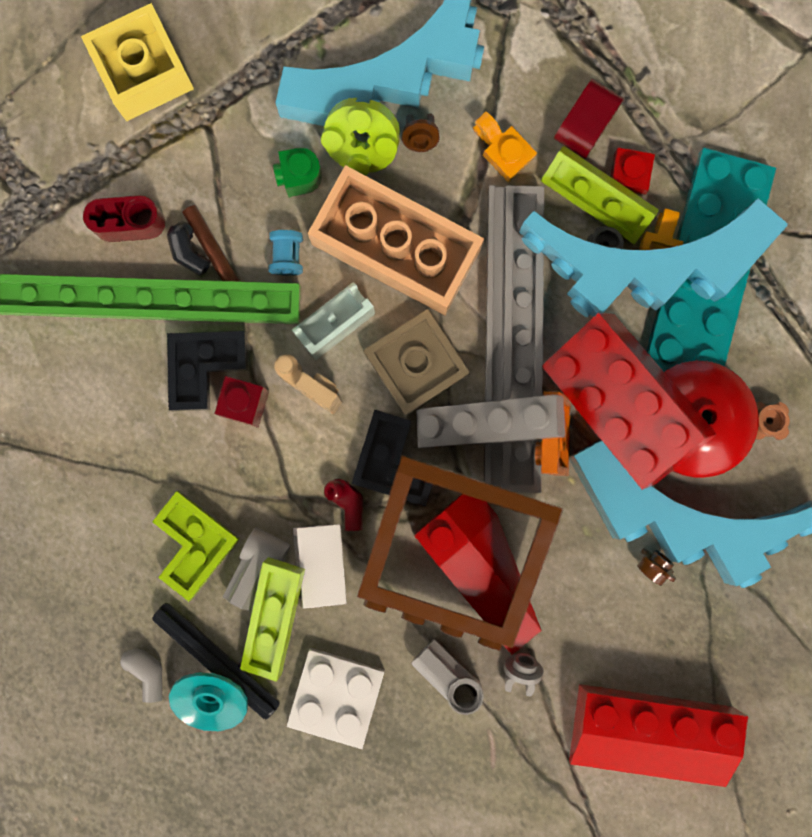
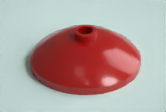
[664,361,759,478]

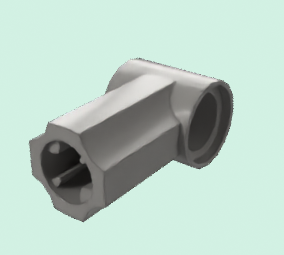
[223,527,291,612]
[411,638,484,715]

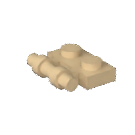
[275,355,342,415]

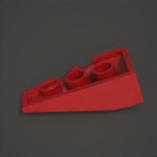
[413,494,542,655]

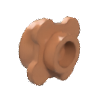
[756,402,790,440]

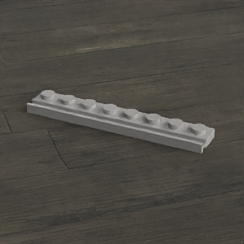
[484,185,544,493]

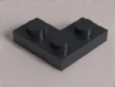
[167,331,248,412]
[351,409,433,507]

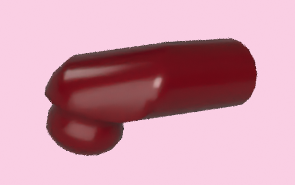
[324,478,363,531]

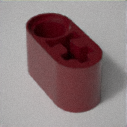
[554,78,624,159]
[83,195,166,242]

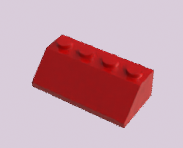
[569,684,748,787]

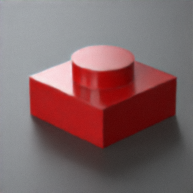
[611,147,655,195]

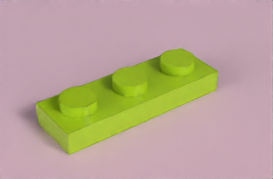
[541,146,659,245]
[240,557,305,682]

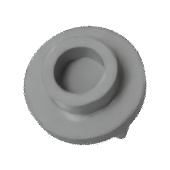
[504,653,544,696]

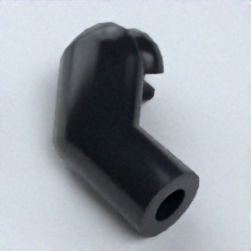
[167,221,211,277]

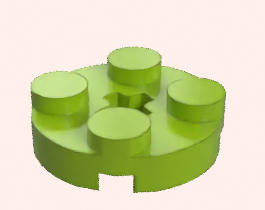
[321,98,400,176]

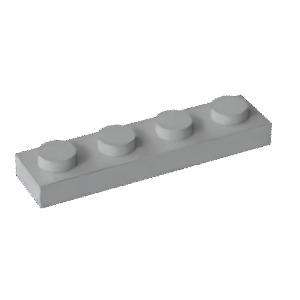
[416,395,565,448]

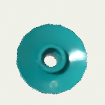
[168,672,248,732]

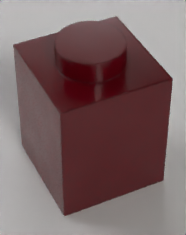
[214,376,269,428]

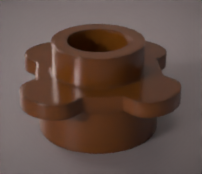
[637,548,676,586]

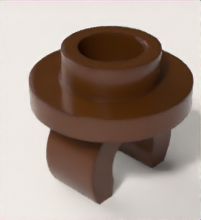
[402,114,440,152]

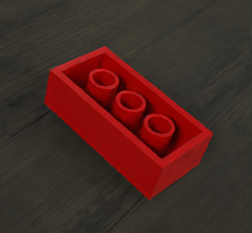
[542,313,717,490]

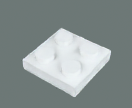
[286,648,385,749]

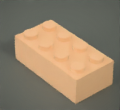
[307,165,484,315]

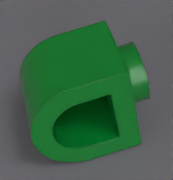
[273,148,322,197]

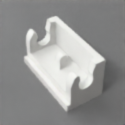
[293,524,347,609]

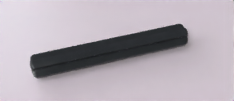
[152,603,280,720]

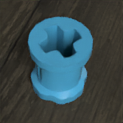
[268,230,303,276]

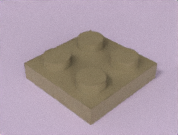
[363,309,470,416]

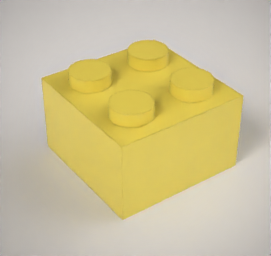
[81,3,194,122]

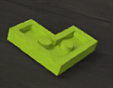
[152,491,240,602]

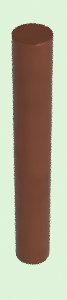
[182,205,240,282]

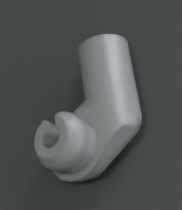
[120,648,162,703]

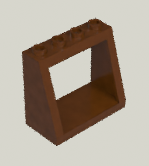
[357,456,563,651]

